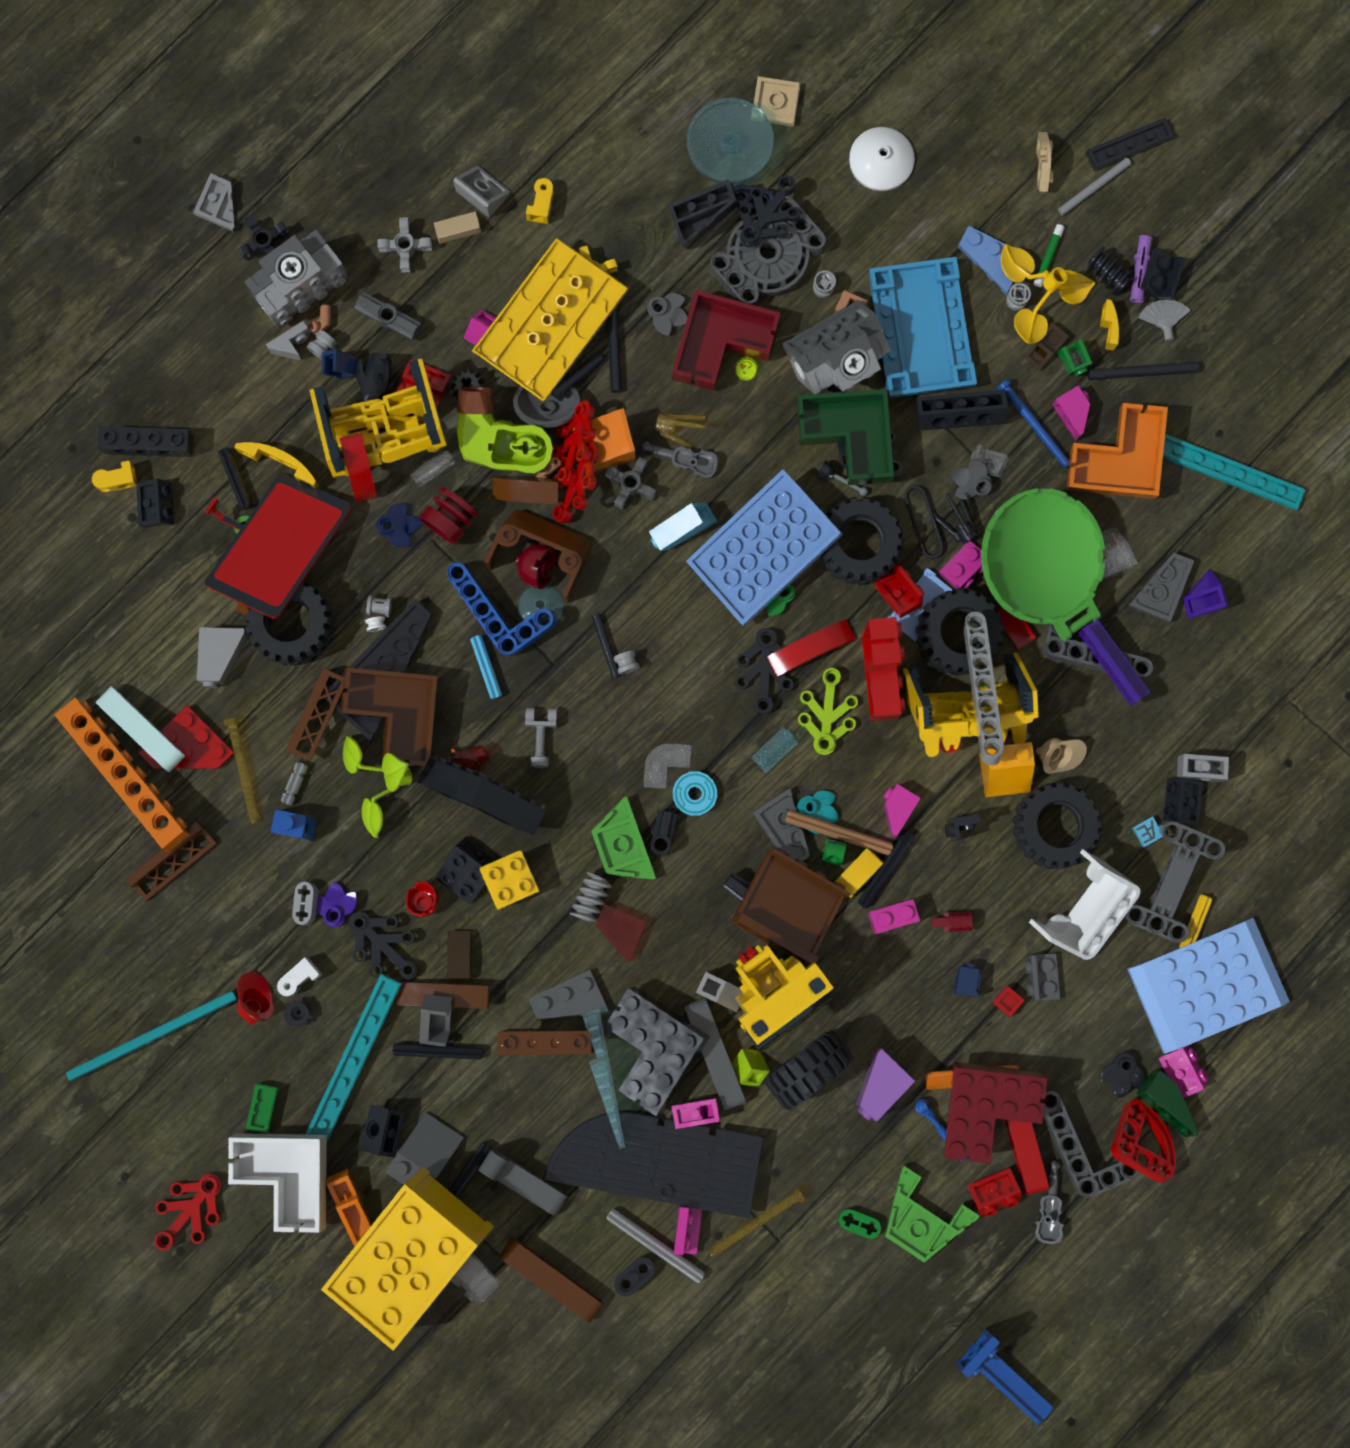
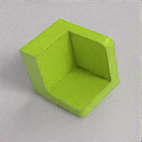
[731,1049,770,1086]

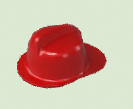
[237,972,274,1025]

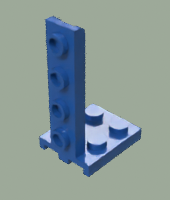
[955,1329,1054,1426]

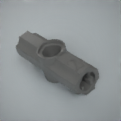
[354,292,422,341]

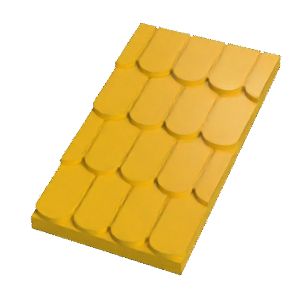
[472,238,629,402]

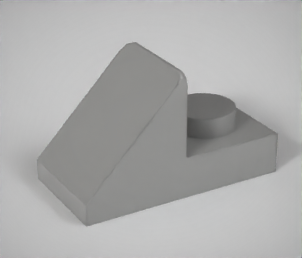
[266,321,311,360]

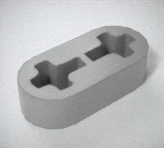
[292,882,318,925]

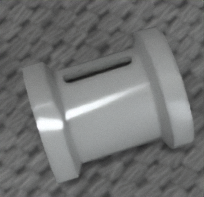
[366,595,392,617]

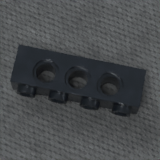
[916,390,1008,431]
[98,426,193,457]

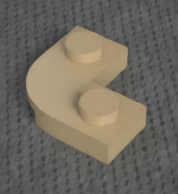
[1036,132,1053,192]

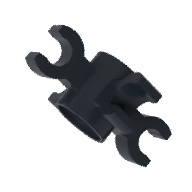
[238,216,289,261]

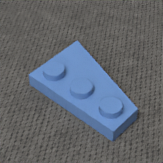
[958,226,1013,295]

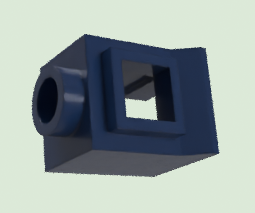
[322,349,357,379]
[953,963,982,998]

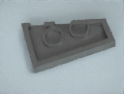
[1128,553,1194,623]
[753,788,810,861]

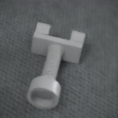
[525,708,557,768]

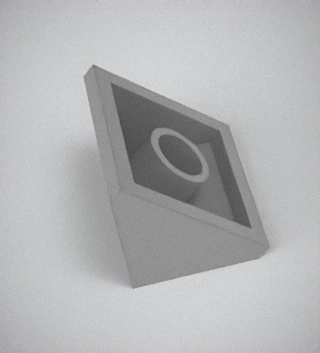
[453,165,511,218]

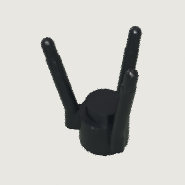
[933,493,978,544]

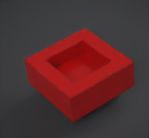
[992,985,1024,1018]

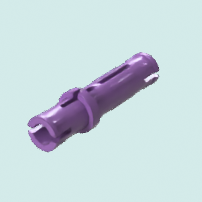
[1130,235,1153,303]

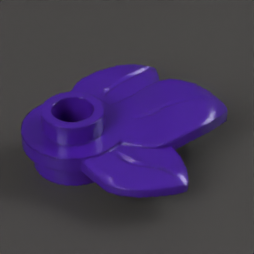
[316,882,357,927]

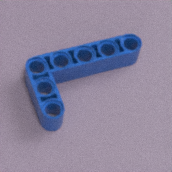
[447,562,557,656]

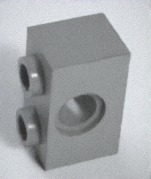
[1177,754,1229,782]

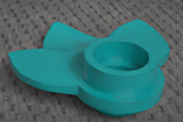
[797,791,839,834]

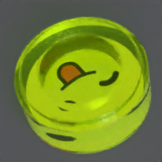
[735,357,757,381]

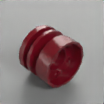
[419,487,479,546]

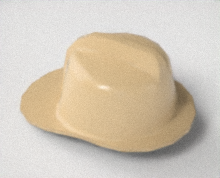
[1036,738,1087,774]

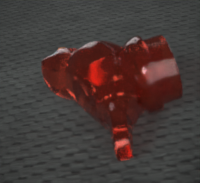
[450,744,490,775]

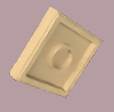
[751,76,801,127]

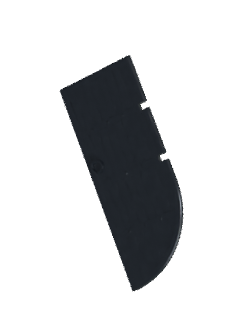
[543,1112,763,1218]

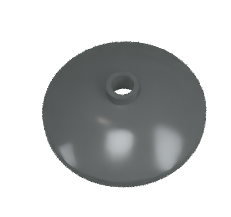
[513,380,580,428]

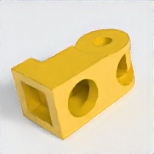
[526,178,554,224]
[92,460,137,492]

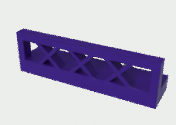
[1078,619,1150,706]

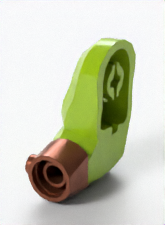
[457,387,553,473]

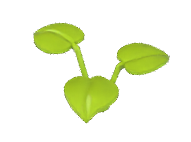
[343,736,412,838]

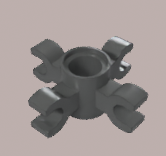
[605,457,656,510]

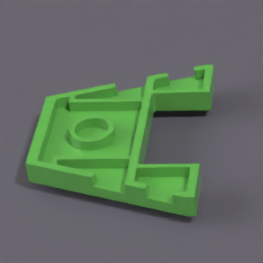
[885,1165,980,1262]

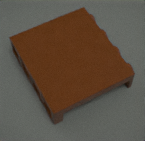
[731,848,851,966]

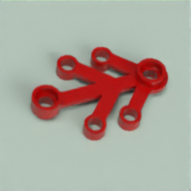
[551,400,596,487]
[553,442,600,523]
[154,1174,222,1250]

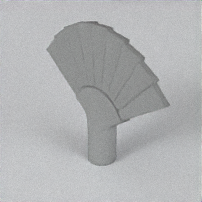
[1138,300,1191,342]

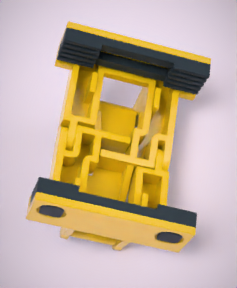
[309,358,446,477]
[902,653,1038,757]

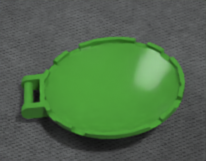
[981,488,1105,642]

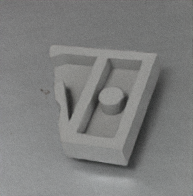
[193,173,234,232]

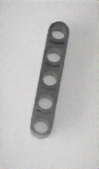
[684,998,746,1111]

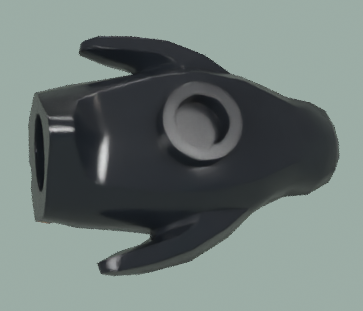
[355,353,398,403]

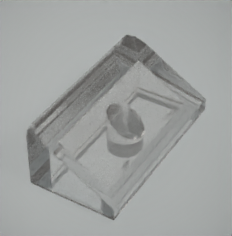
[410,450,455,487]

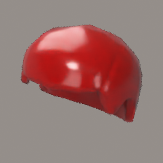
[405,881,440,917]

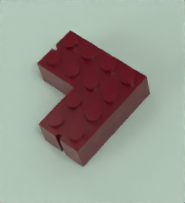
[672,290,781,391]
[944,1062,1047,1164]

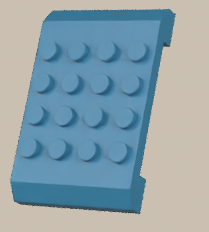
[869,257,977,398]

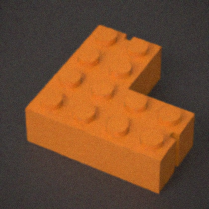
[1066,403,1168,499]

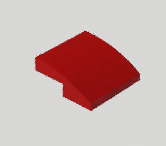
[396,359,451,411]

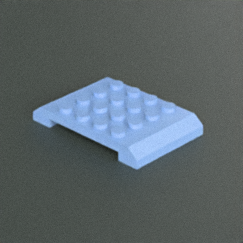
[1127,918,1290,1054]

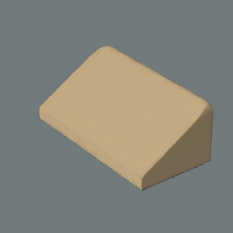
[434,212,481,244]

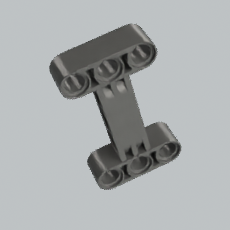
[1124,819,1225,943]

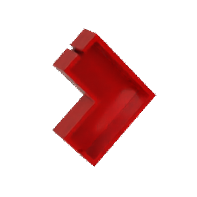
[861,617,905,722]

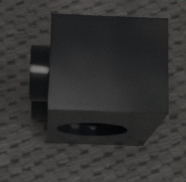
[360,1104,405,1157]

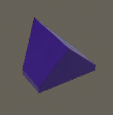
[1183,569,1228,619]

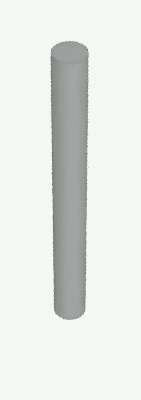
[1058,158,1131,216]

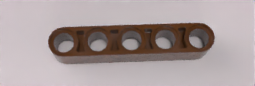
[499,1237,604,1323]

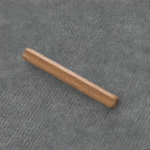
[785,810,893,855]

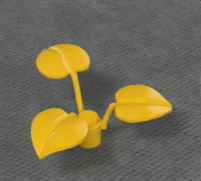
[1001,244,1095,344]

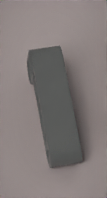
[478,1148,568,1216]

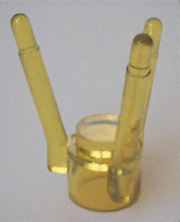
[655,413,705,448]

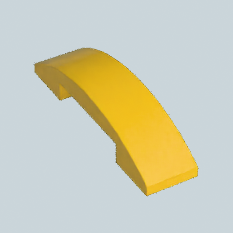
[235,442,319,488]

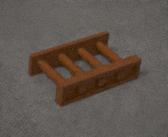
[497,1030,592,1055]

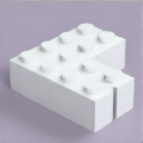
[228,1133,326,1233]

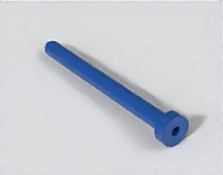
[996,378,1070,468]

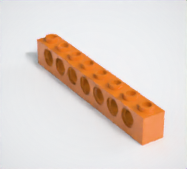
[54,698,190,852]

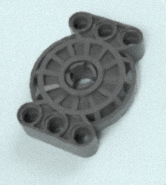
[710,198,826,306]

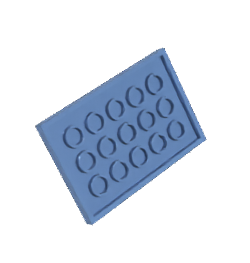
[686,469,843,626]

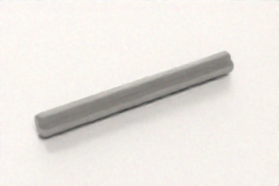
[606,1209,705,1283]

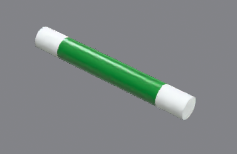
[1034,224,1065,287]

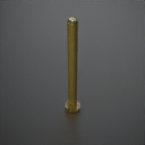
[223,717,259,824]
[708,1187,806,1257]

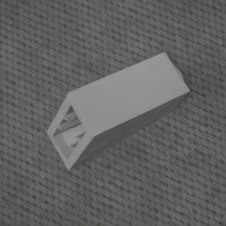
[197,627,248,688]

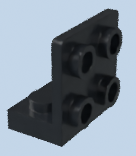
[435,836,497,904]

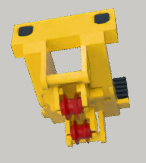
[735,945,834,1052]

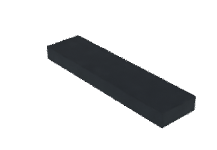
[1085,118,1174,172]

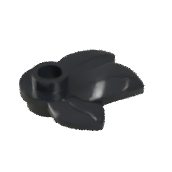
[1100,1053,1145,1098]

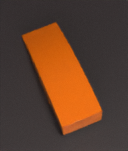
[326,1169,372,1247]

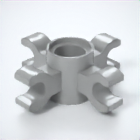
[378,217,432,273]

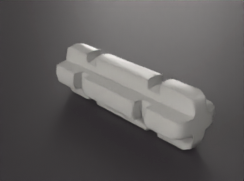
[281,762,308,806]

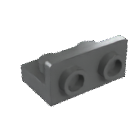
[1025,954,1060,1001]

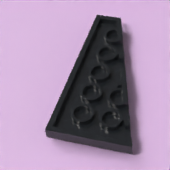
[322,599,432,742]

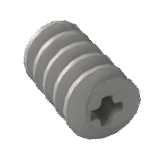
[569,872,612,922]

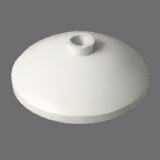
[849,127,915,191]

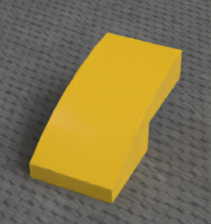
[1100,299,1119,351]
[835,847,884,898]

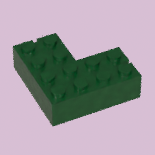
[797,389,894,486]

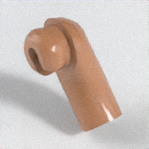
[308,305,331,335]
[536,457,561,479]

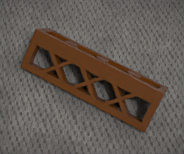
[286,668,344,761]
[125,821,217,902]

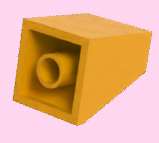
[979,742,1035,798]

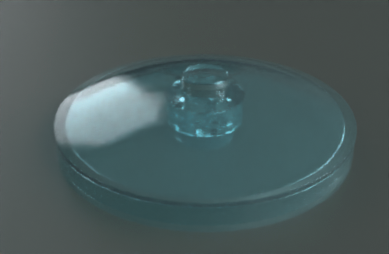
[686,98,774,185]

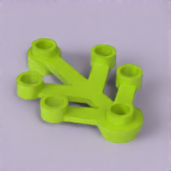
[798,668,858,755]

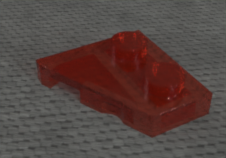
[596,904,646,962]

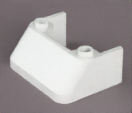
[1029,849,1140,960]

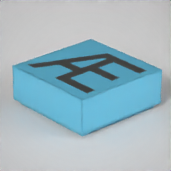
[1132,817,1162,847]

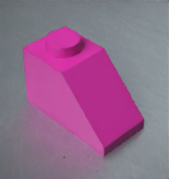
[1052,386,1090,441]
[883,784,920,838]

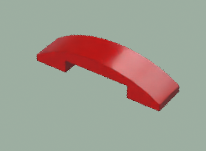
[339,433,377,503]
[767,619,856,677]

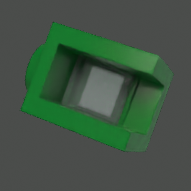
[1057,339,1092,376]

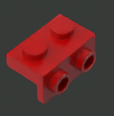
[875,564,924,619]

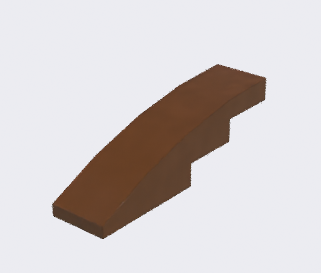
[395,982,490,1009]

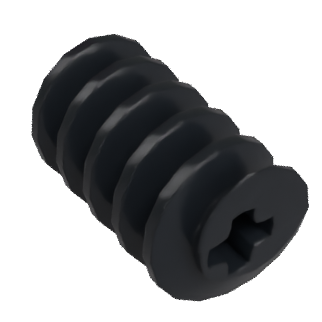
[1087,246,1135,296]

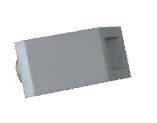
[696,972,742,1012]

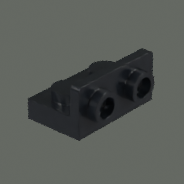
[1140,248,1186,300]
[136,479,174,528]
[1163,778,1203,826]
[944,813,981,842]

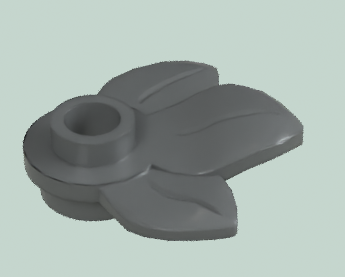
[647,293,687,336]
[951,459,993,499]

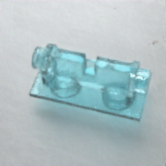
[751,727,798,773]

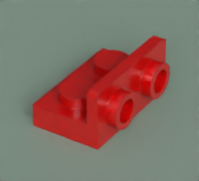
[968,1168,1022,1217]

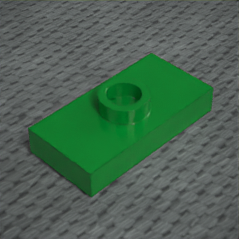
[245,1083,279,1133]

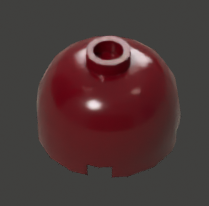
[516,544,557,590]

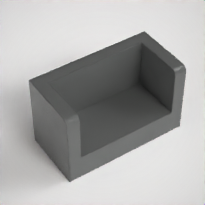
[419,994,452,1047]

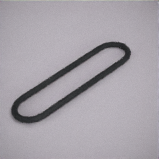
[904,485,944,559]

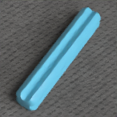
[470,635,502,699]

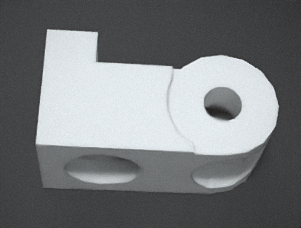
[277,957,323,996]

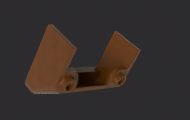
[484,510,591,603]

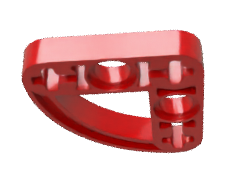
[1111,1099,1176,1183]

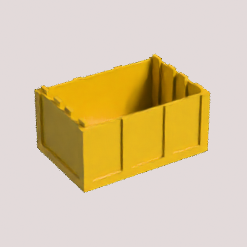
[321,1167,494,1351]

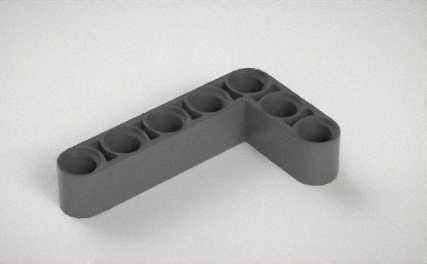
[1042,618,1153,680]
[1043,1090,1140,1198]

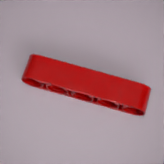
[1004,1119,1049,1196]

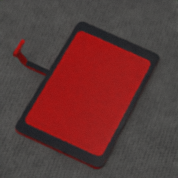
[205,473,352,619]

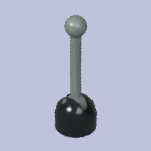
[817,460,868,496]

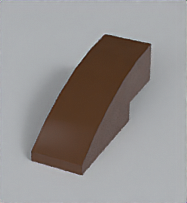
[492,476,559,504]

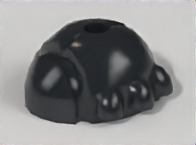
[284,999,312,1028]

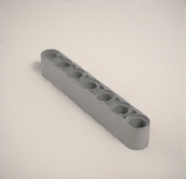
[964,612,1004,766]

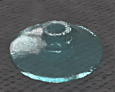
[519,585,563,626]

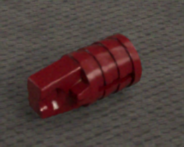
[931,911,973,932]

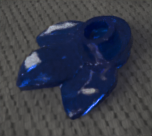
[376,503,421,547]

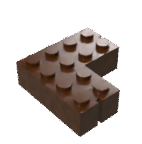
[341,668,437,766]

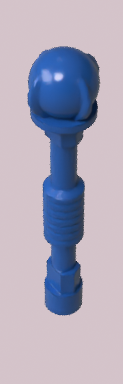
[915,1099,968,1162]

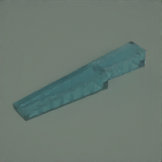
[582,1009,625,1149]

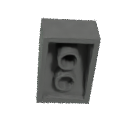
[385,1112,464,1185]

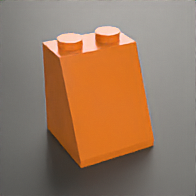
[573,408,635,474]

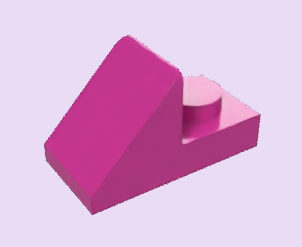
[672,1098,721,1129]

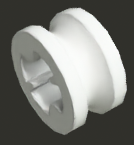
[365,616,387,632]

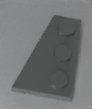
[528,970,609,1020]

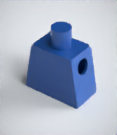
[270,810,317,842]

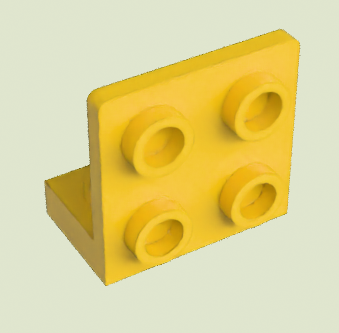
[480,850,539,910]

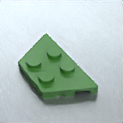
[591,797,656,880]

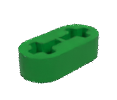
[838,1208,881,1239]

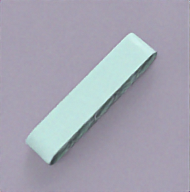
[96,686,185,773]

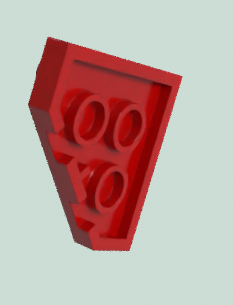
[138,706,235,769]

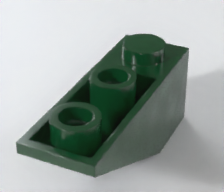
[1136,1070,1199,1137]

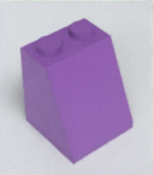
[856,1048,915,1122]

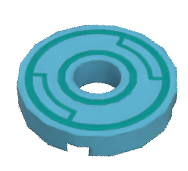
[673,771,717,816]

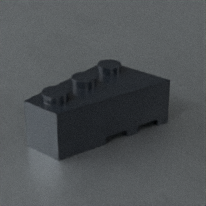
[667,179,740,249]

